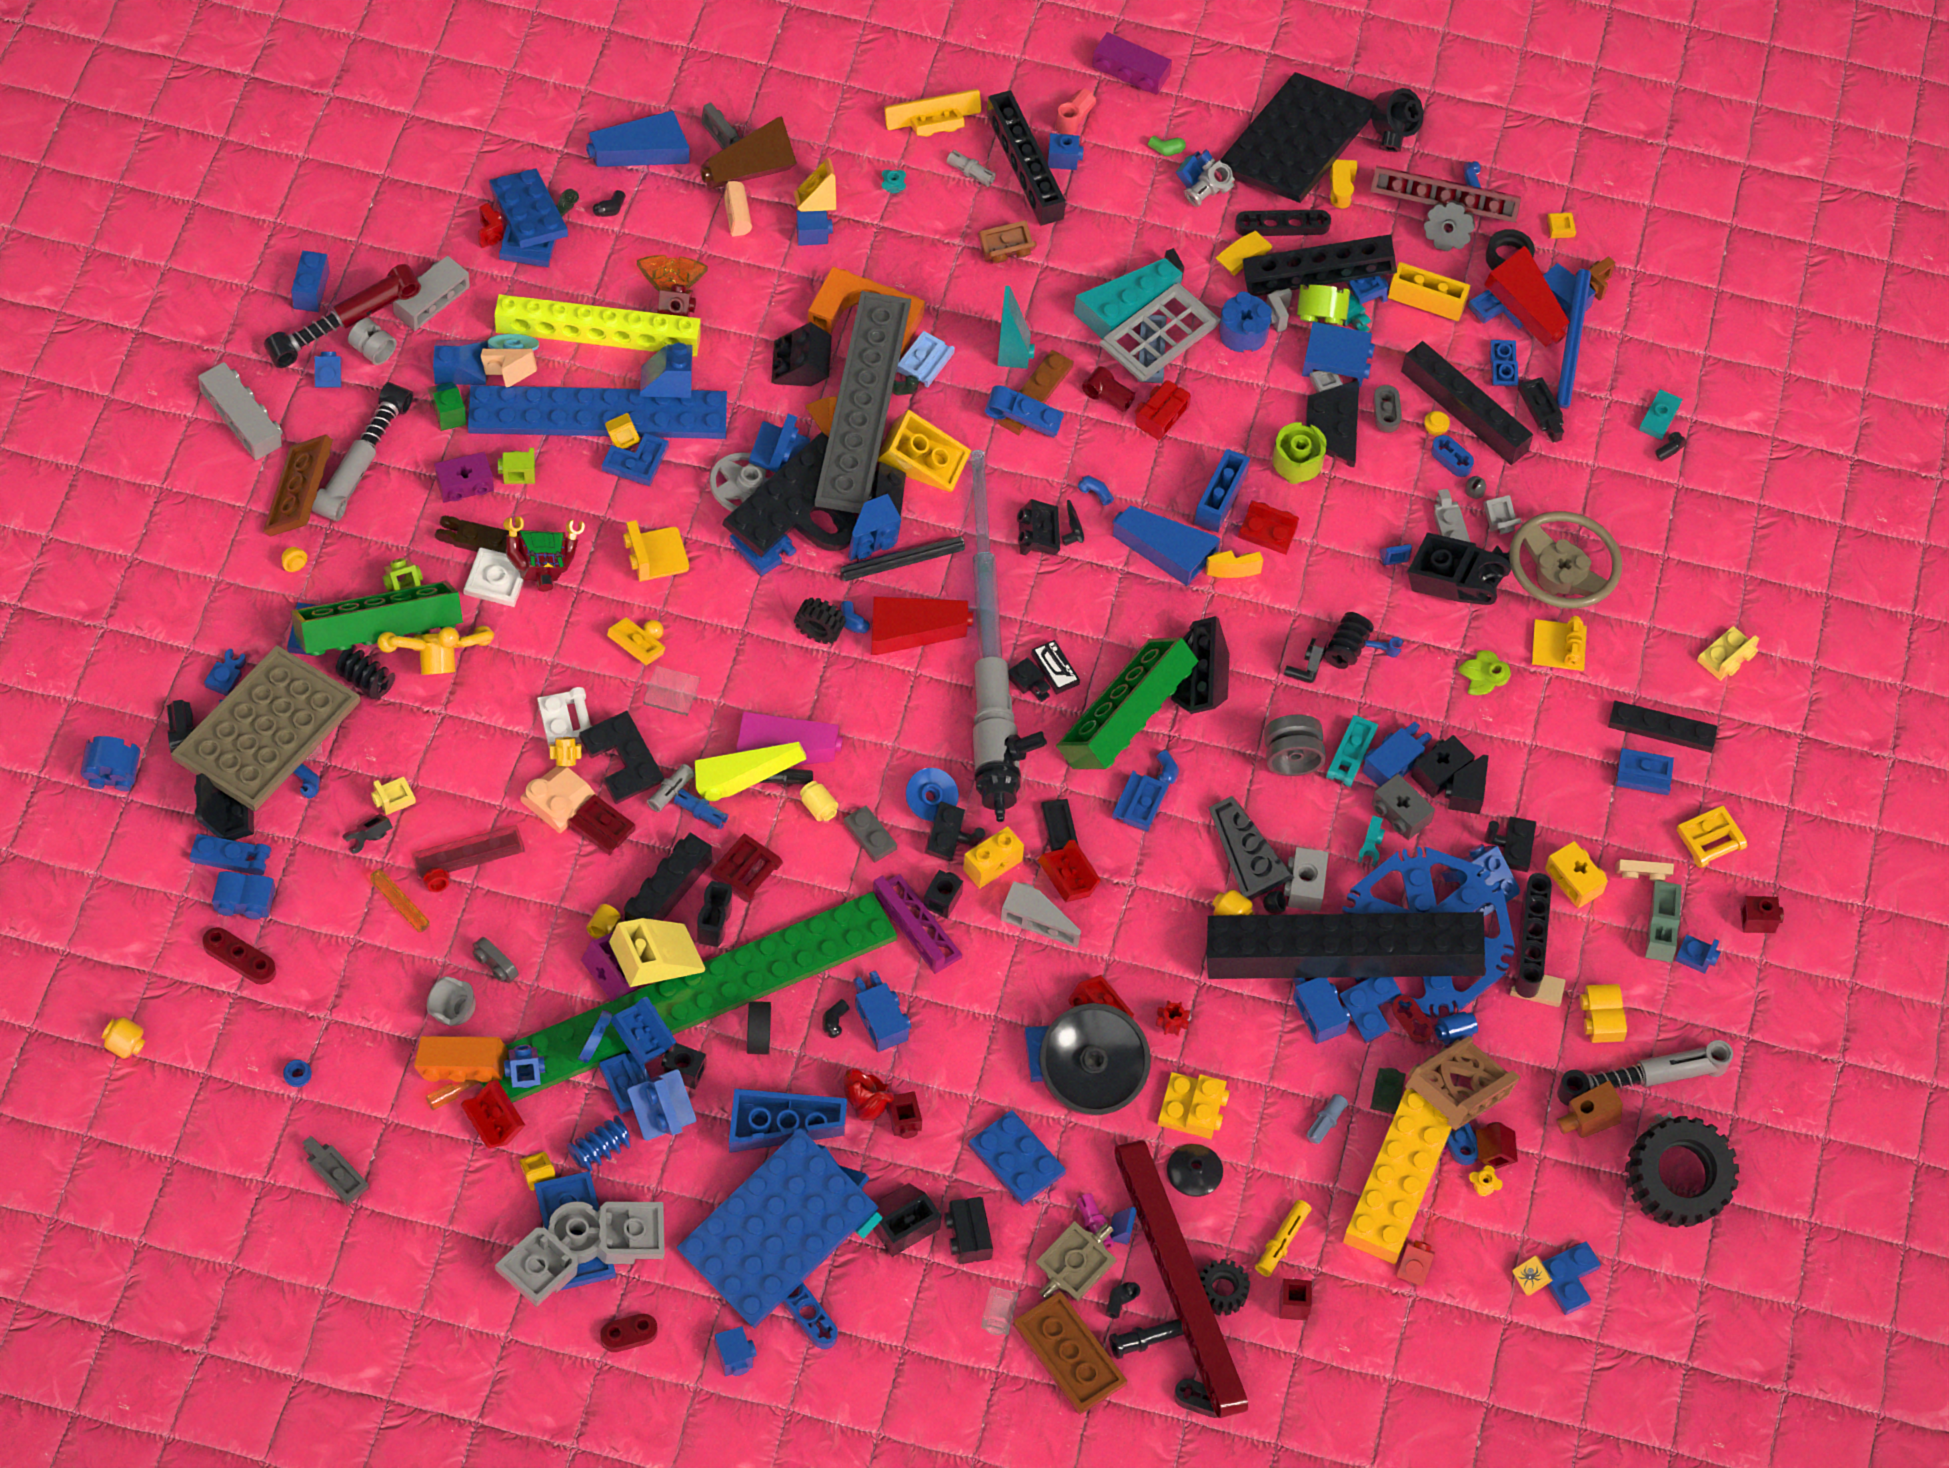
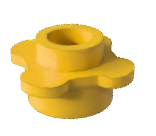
[1469,1165,1503,1196]

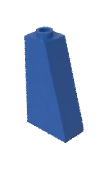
[586,110,689,167]
[1113,505,1220,586]

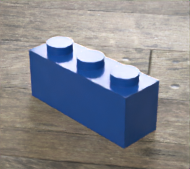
[1194,449,1250,533]

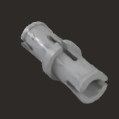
[947,149,996,187]
[647,764,695,813]

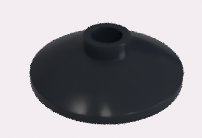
[1167,1144,1223,1197]

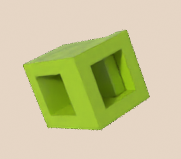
[498,448,535,484]

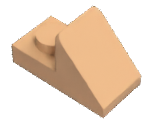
[481,349,537,387]

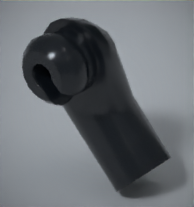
[822,999,850,1038]
[1105,1282,1141,1319]

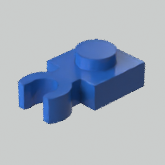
[204,649,246,696]

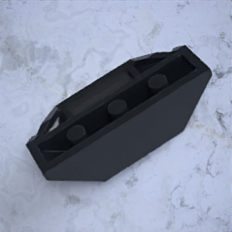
[1171,616,1230,714]

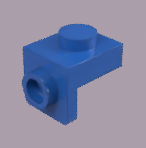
[315,352,342,388]

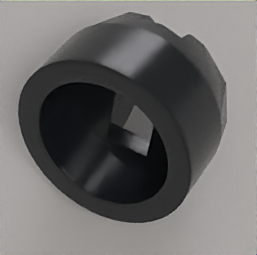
[1263,890,1286,913]

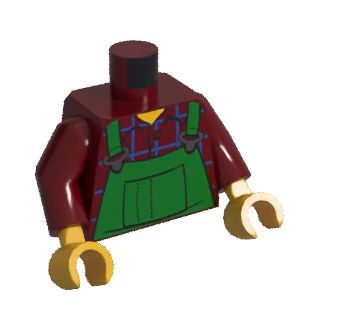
[503,517,584,592]

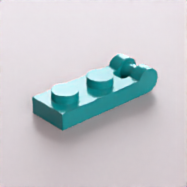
[1326,715,1379,788]

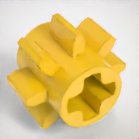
[549,737,582,766]

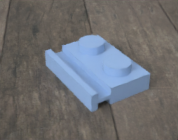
[897,331,955,388]

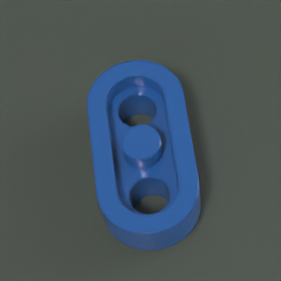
[1446,1123,1478,1165]

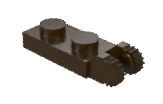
[434,515,509,554]

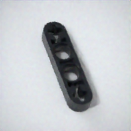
[1235,210,1331,236]

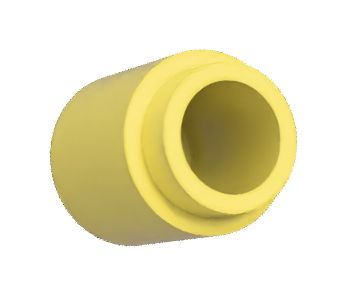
[800,781,838,821]

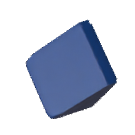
[1379,544,1412,565]
[1110,1207,1137,1245]

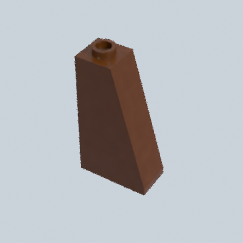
[700,116,797,189]

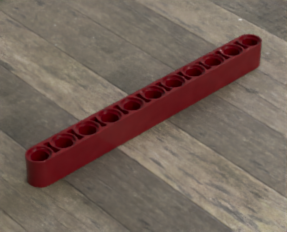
[1114,1139,1248,1418]

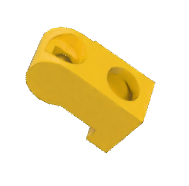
[1330,159,1357,209]

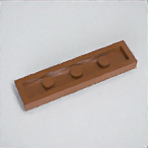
[998,350,1074,436]

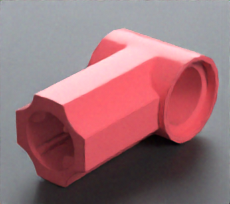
[1056,88,1096,135]

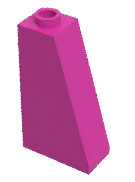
[736,712,843,766]

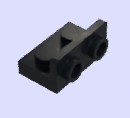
[1017,499,1060,555]

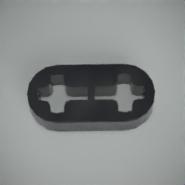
[1174,1379,1218,1418]

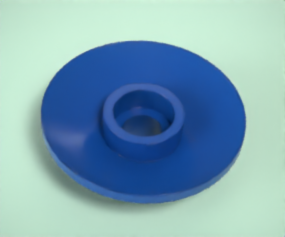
[905,768,959,821]

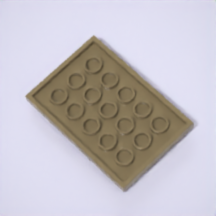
[171,645,361,812]

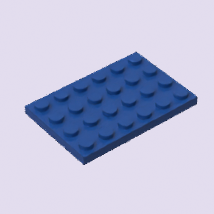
[676,1128,879,1329]

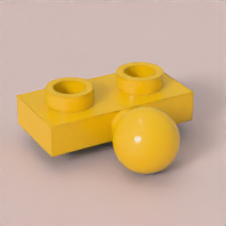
[607,617,665,666]

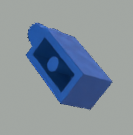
[1362,722,1432,787]
[853,971,911,1052]
[1292,978,1350,1044]

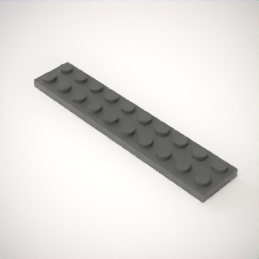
[815,291,911,514]

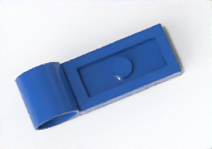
[985,385,1064,438]

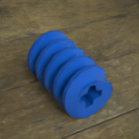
[567,1115,631,1172]

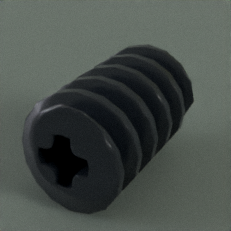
[1324,612,1374,669]
[336,644,395,700]

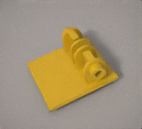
[1532,616,1587,671]

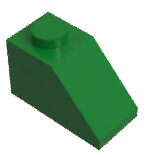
[427,382,466,431]

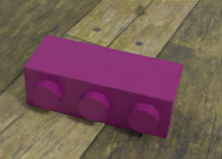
[1092,32,1172,95]

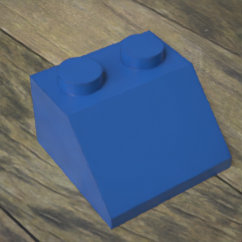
[640,343,693,398]

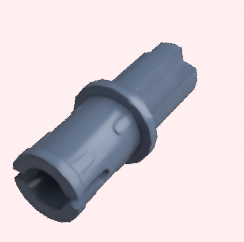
[1306,1094,1348,1144]

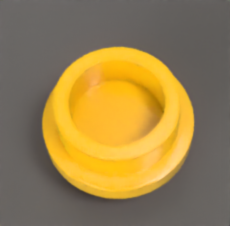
[1424,411,1450,436]
[281,547,308,572]

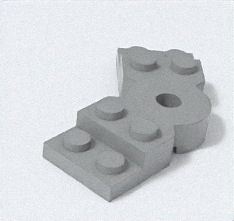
[495,1202,665,1307]

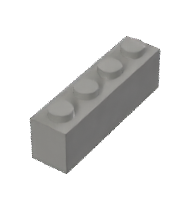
[198,362,283,461]

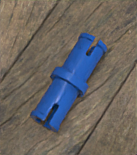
[674,788,729,829]

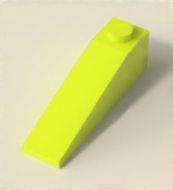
[695,742,806,801]

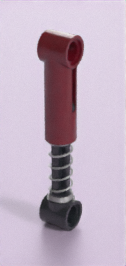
[264,264,421,368]

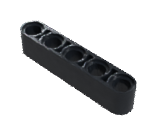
[1515,873,1552,998]

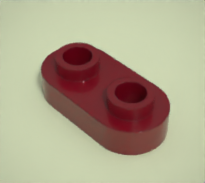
[600,1313,658,1352]

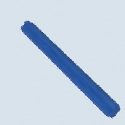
[1556,269,1591,409]

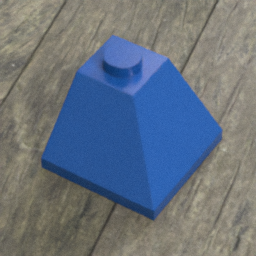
[433,340,488,385]

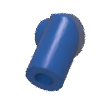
[1156,750,1179,784]

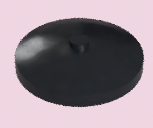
[1039,1003,1150,1116]

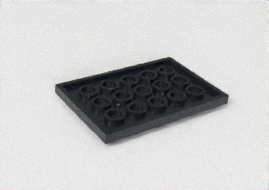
[1220,72,1373,203]

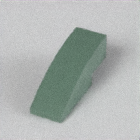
[1645,880,1682,963]

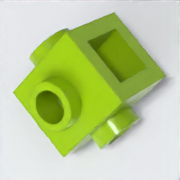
[382,558,423,591]

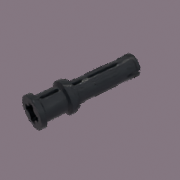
[1109,1319,1184,1360]

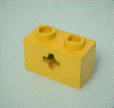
[963,826,1024,889]
[1545,841,1608,909]

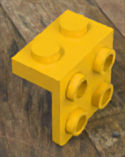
[623,520,689,582]

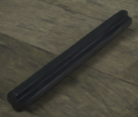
[840,536,965,581]

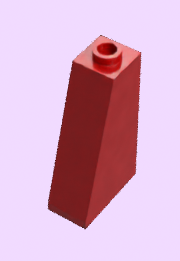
[1484,246,1570,347]
[871,596,973,655]

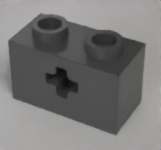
[1371,774,1435,840]

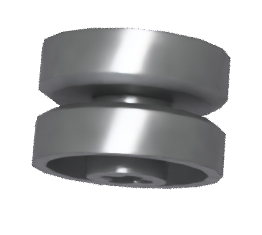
[1264,714,1326,776]

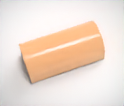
[724,181,752,236]

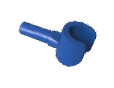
[1365,637,1403,657]

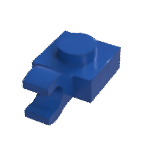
[1175,149,1212,188]

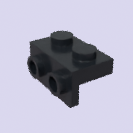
[869,462,906,516]

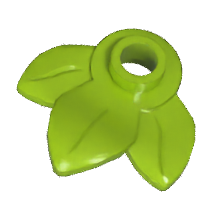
[1458,650,1511,695]

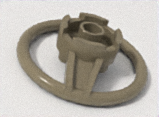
[1509,511,1622,609]

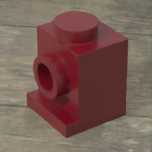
[886,1091,923,1139]

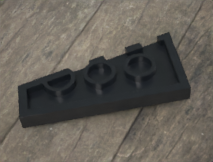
[1209,796,1295,900]

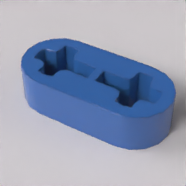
[1431,435,1474,477]

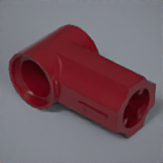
[1081,366,1136,412]

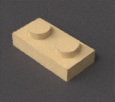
[1615,859,1674,881]

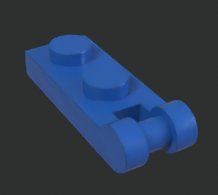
[190,834,272,875]

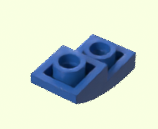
[1490,340,1518,387]

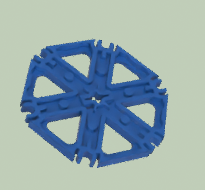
[1341,847,1515,1018]

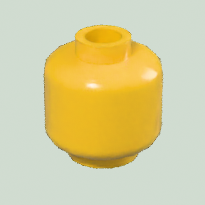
[1212,889,1254,916]
[101,1017,146,1059]

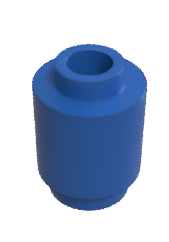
[1435,1011,1478,1045]

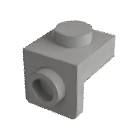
[1266,288,1292,332]
[1483,495,1522,534]

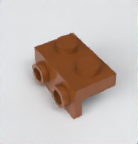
[977,220,1037,264]

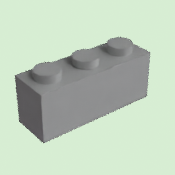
[393,255,470,331]

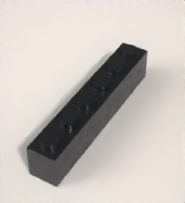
[1401,341,1533,465]

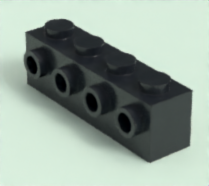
[624,832,712,922]

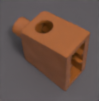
[1556,1080,1623,1138]

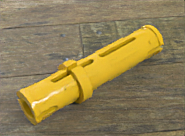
[1255,1200,1312,1277]

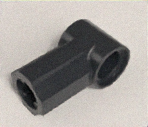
[167,700,195,753]

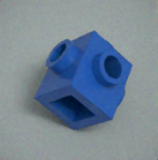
[504,1045,545,1088]

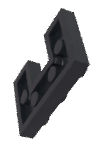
[579,711,665,804]

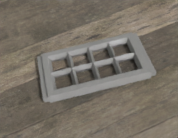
[1099,283,1221,382]

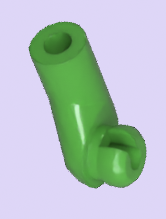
[1148,135,1186,157]

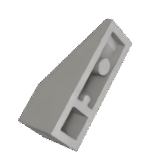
[1001,881,1081,948]

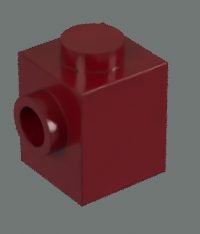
[1740,896,1784,933]
[1476,1122,1518,1169]
[1279,1278,1312,1321]

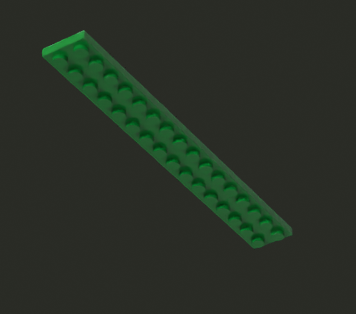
[479,892,897,1103]

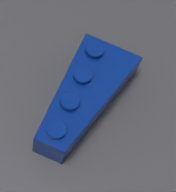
[729,1089,847,1153]

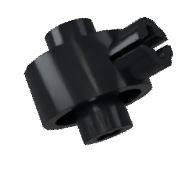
[1371,88,1423,152]

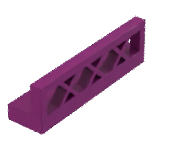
[873,874,962,974]

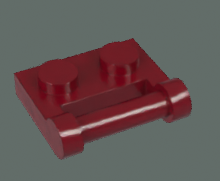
[711,833,783,902]

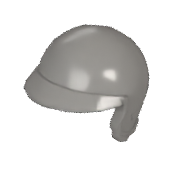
[426,977,476,1026]

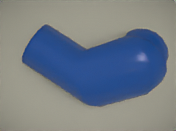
[1463,161,1481,188]
[1077,475,1114,506]
[840,601,870,634]
[293,763,320,798]

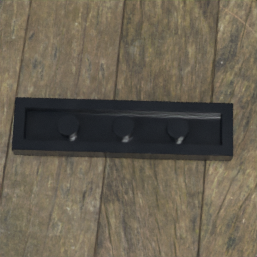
[1608,700,1718,753]

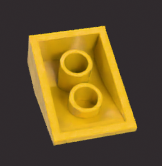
[878,409,971,493]

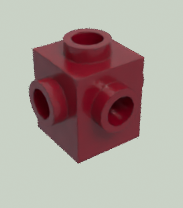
[657,284,696,317]

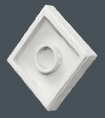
[464,548,524,607]

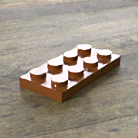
[263,434,333,537]
[1013,1291,1127,1415]

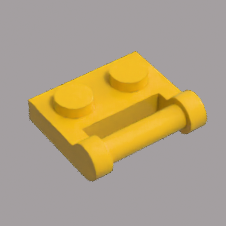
[1676,805,1747,868]

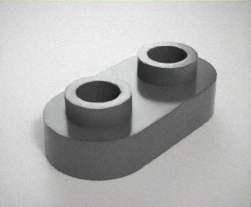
[1373,385,1402,433]
[472,937,519,983]

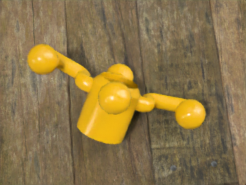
[377,625,495,675]

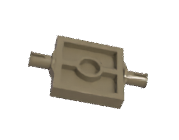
[1036,1221,1117,1302]

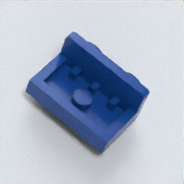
[611,997,676,1066]

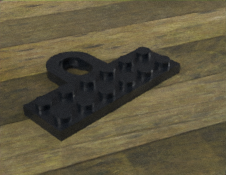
[722,432,857,558]

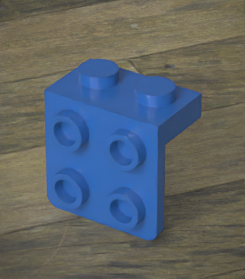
[1441,844,1520,917]

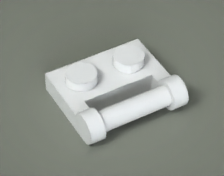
[537,687,592,747]

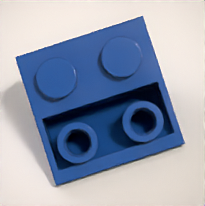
[848,494,901,561]

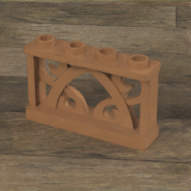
[1405,1036,1521,1131]

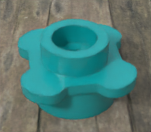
[882,169,906,193]

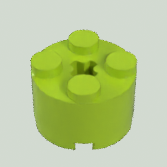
[1297,285,1350,326]
[1272,422,1326,484]

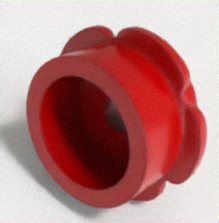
[423,867,450,892]

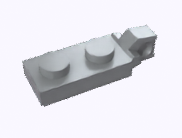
[1433,489,1470,542]

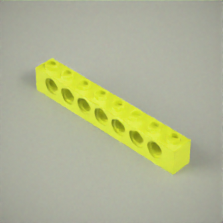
[495,294,701,357]

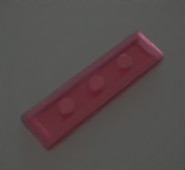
[411,825,525,880]

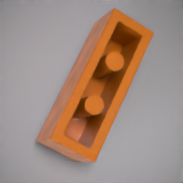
[414,1036,508,1083]

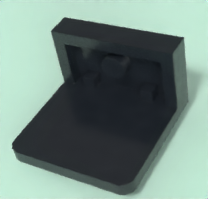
[194,773,254,841]

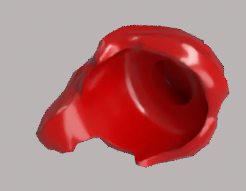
[843,1068,894,1121]

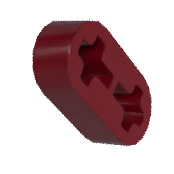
[1392,995,1433,1043]

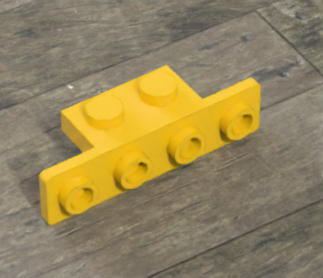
[884,89,981,136]

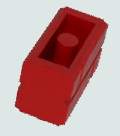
[1135,380,1191,441]

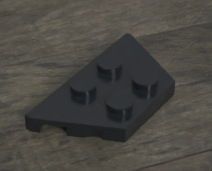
[1305,381,1359,467]

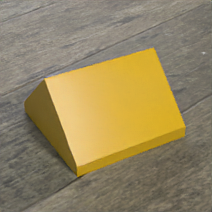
[794,157,836,212]

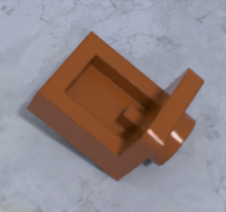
[1589,256,1616,300]

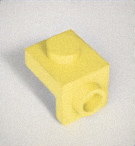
[371,777,416,815]

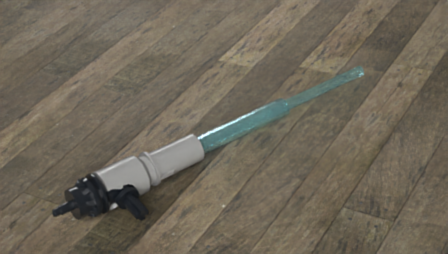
[971,450,1047,822]

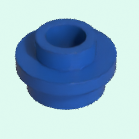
[283,1060,312,1087]

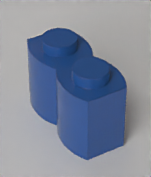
[212,871,276,920]

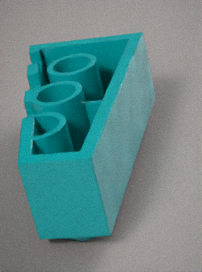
[1074,258,1183,339]

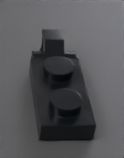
[1518,377,1564,443]

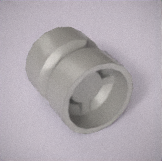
[348,318,397,365]

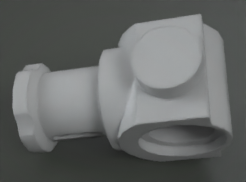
[1184,158,1235,208]

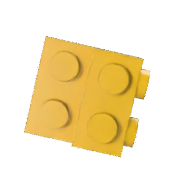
[1157,1072,1230,1140]

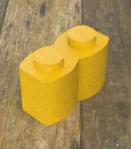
[1580,984,1627,1043]

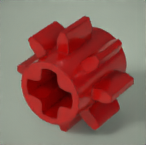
[1156,1000,1190,1036]

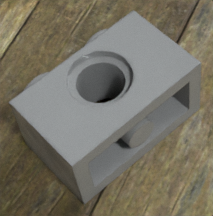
[1284,847,1329,912]

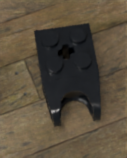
[1407,532,1512,605]

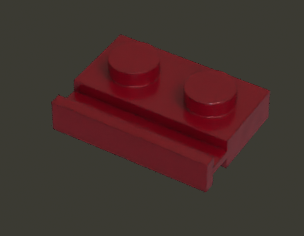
[568,794,636,856]

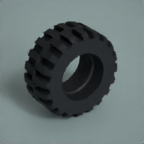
[1625,1116,1739,1228]

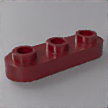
[203,927,276,985]

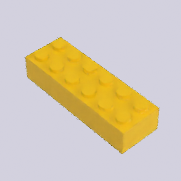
[1343,1088,1452,1265]

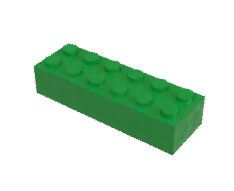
[291,580,463,656]
[1056,637,1198,770]

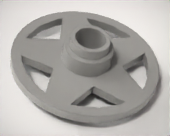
[710,453,776,512]

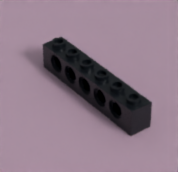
[986,90,1066,226]
[1243,234,1397,296]

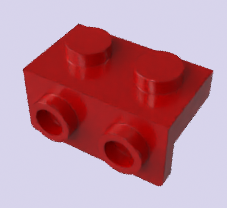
[1038,839,1101,903]
[461,1080,525,1149]

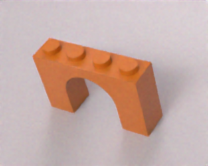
[808,266,925,360]

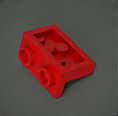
[1238,500,1299,555]
[1068,975,1134,1018]

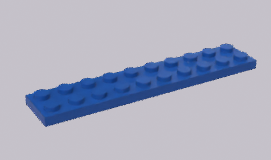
[468,385,727,439]

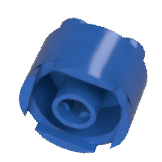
[1219,291,1272,353]
[80,736,141,792]

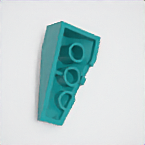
[998,286,1035,369]

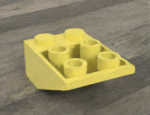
[609,918,705,987]

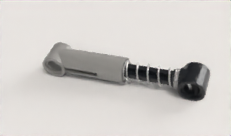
[312,382,413,522]
[1557,1040,1733,1106]

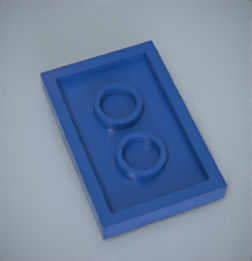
[968,1110,1066,1206]

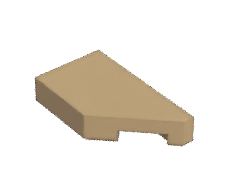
[1510,975,1566,1007]

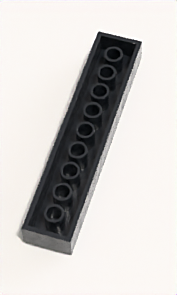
[1207,912,1485,979]

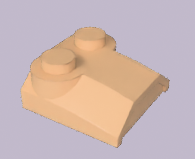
[520,766,597,833]

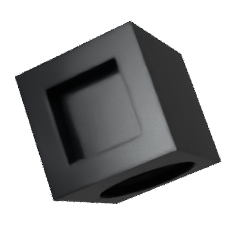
[924,869,964,919]
[661,1043,706,1089]

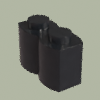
[697,881,732,947]

